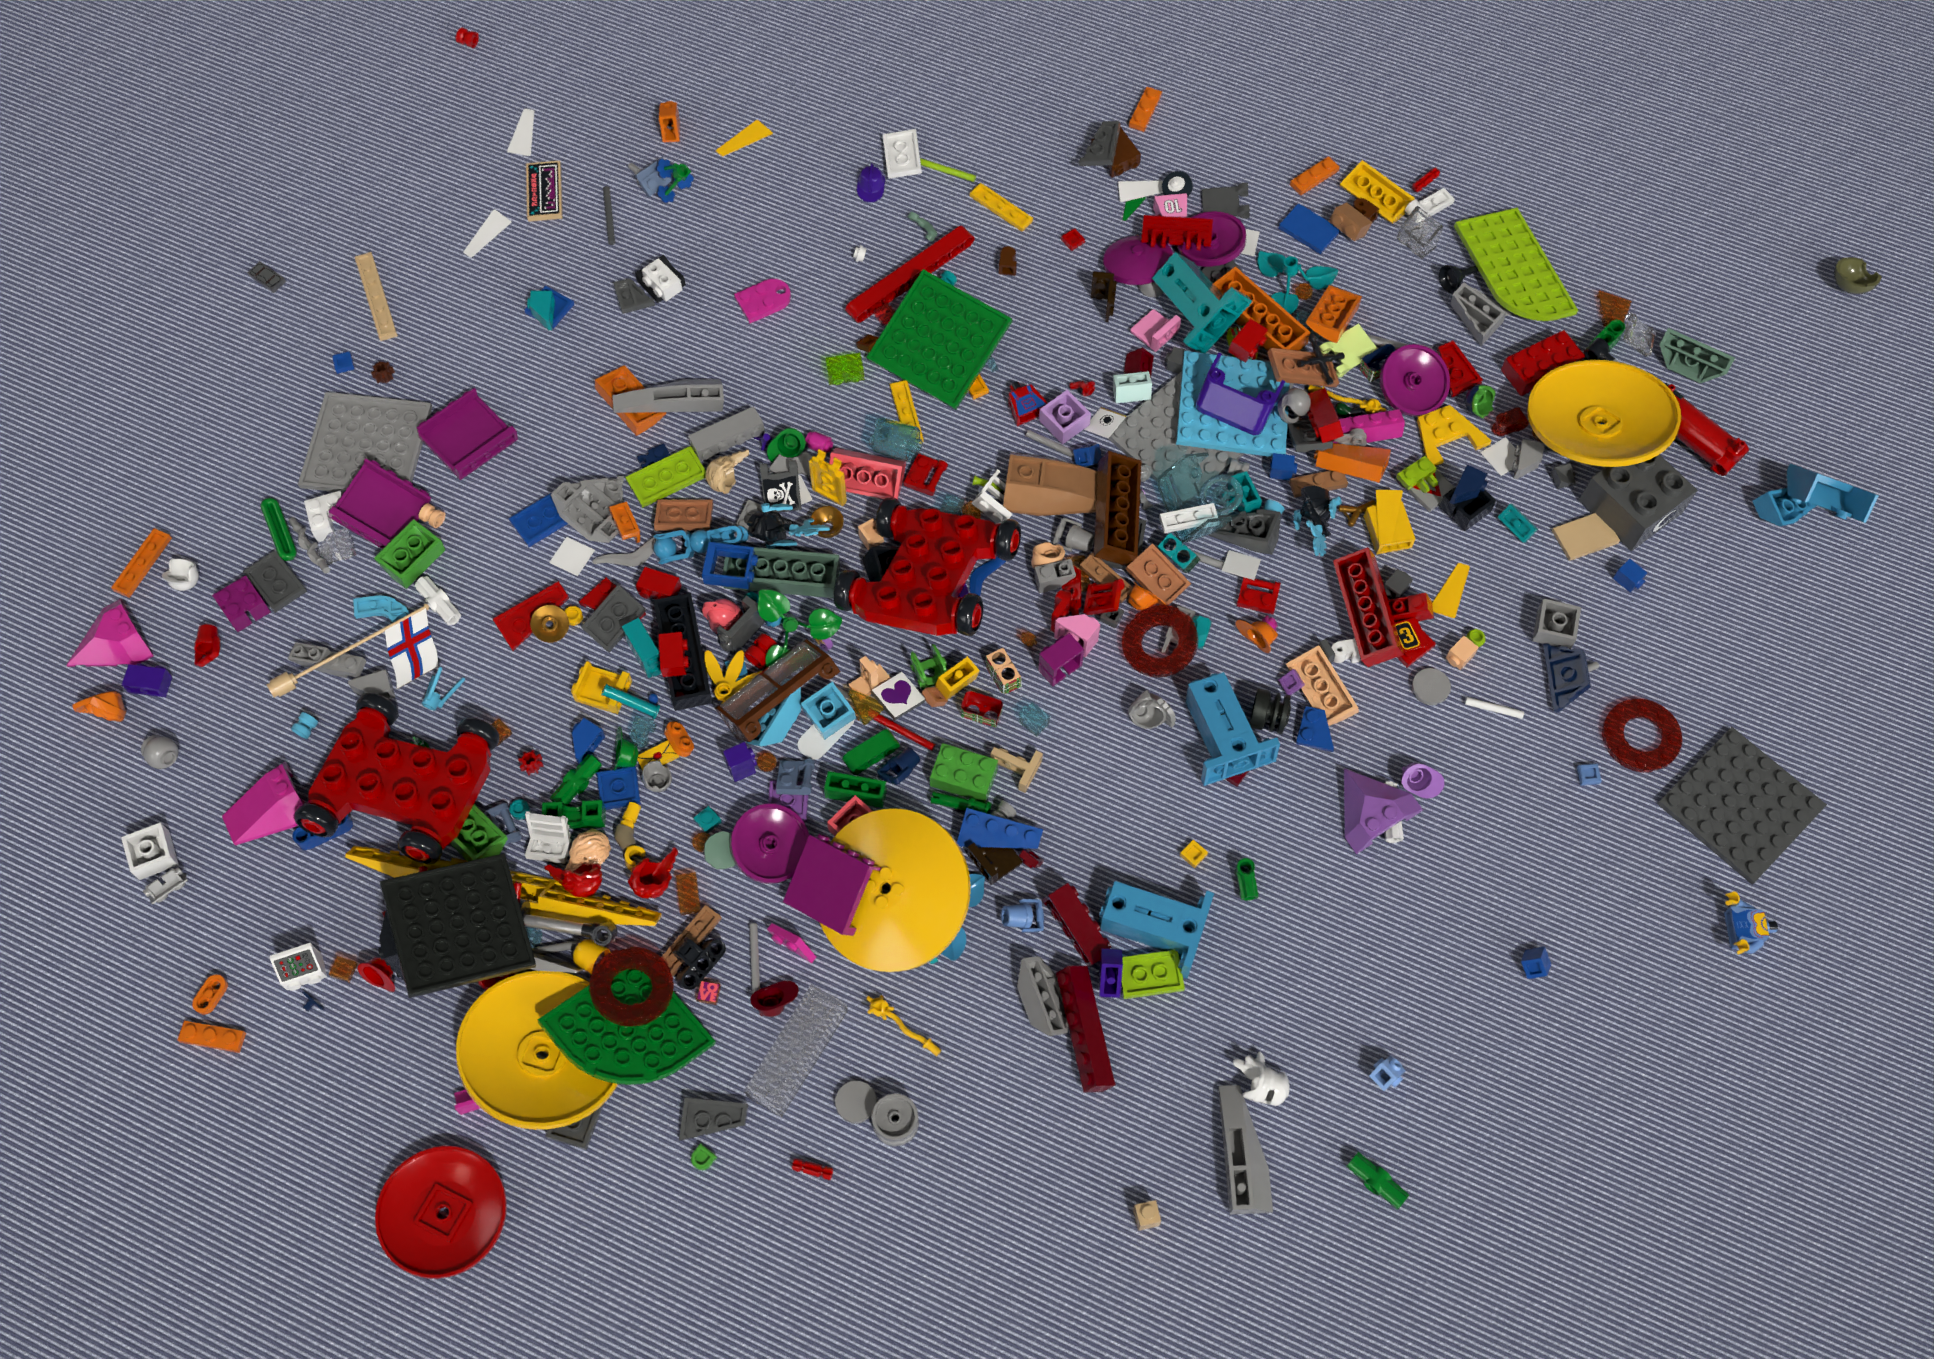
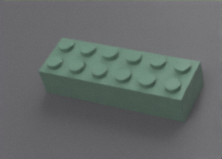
[722,547,840,598]

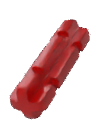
[1412,167,1440,192]
[792,1158,834,1180]

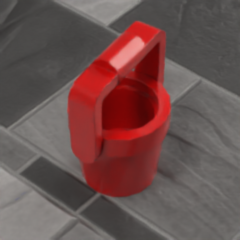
[194,624,220,667]

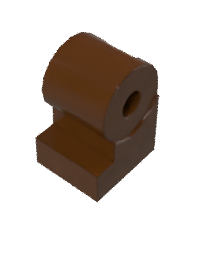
[1353,198,1379,222]
[999,246,1017,276]

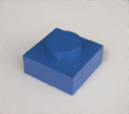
[332,351,355,374]

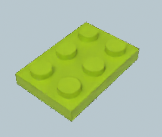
[1121,950,1185,999]

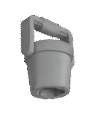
[1053,518,1095,552]

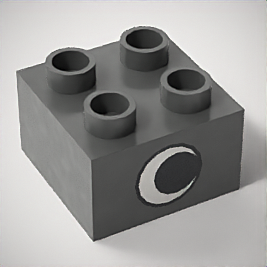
[1579,454,1698,551]

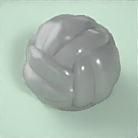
[1141,464,1152,482]

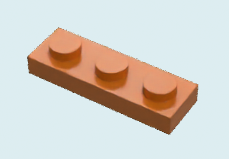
[1129,87,1162,132]
[1290,156,1340,196]
[177,1021,246,1053]

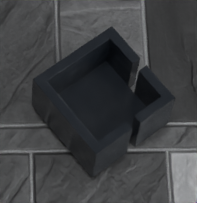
[1439,486,1496,531]

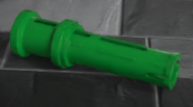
[931,791,992,814]

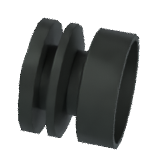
[1249,688,1291,735]

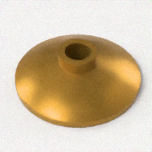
[530,605,569,643]

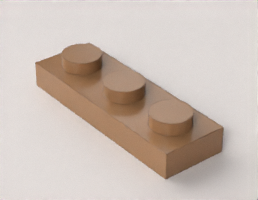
[1289,471,1348,498]
[1079,552,1133,604]

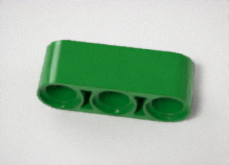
[1584,320,1625,360]
[842,729,900,775]

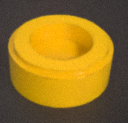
[564,606,583,626]

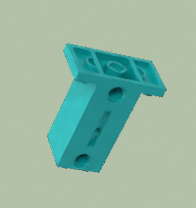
[1152,252,1253,353]

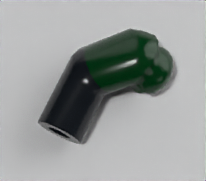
[1335,402,1362,418]

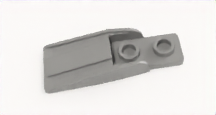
[531,952,584,973]

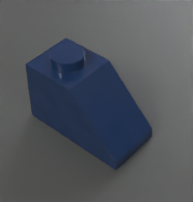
[1450,465,1488,504]

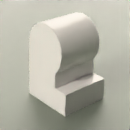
[1331,638,1360,663]

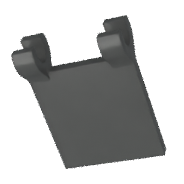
[1202,183,1250,219]

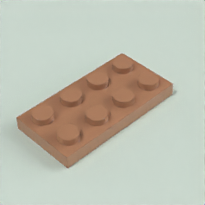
[1267,348,1339,388]

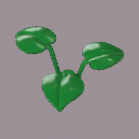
[757,589,842,667]

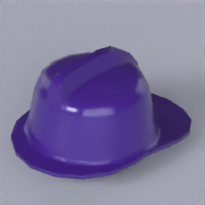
[857,163,885,203]

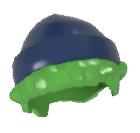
[1464,384,1496,418]

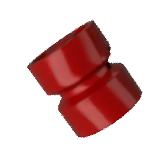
[744,633,778,669]

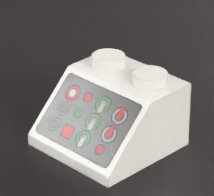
[269,943,327,991]

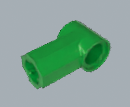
[1235,858,1259,901]

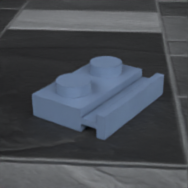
[634,157,675,197]

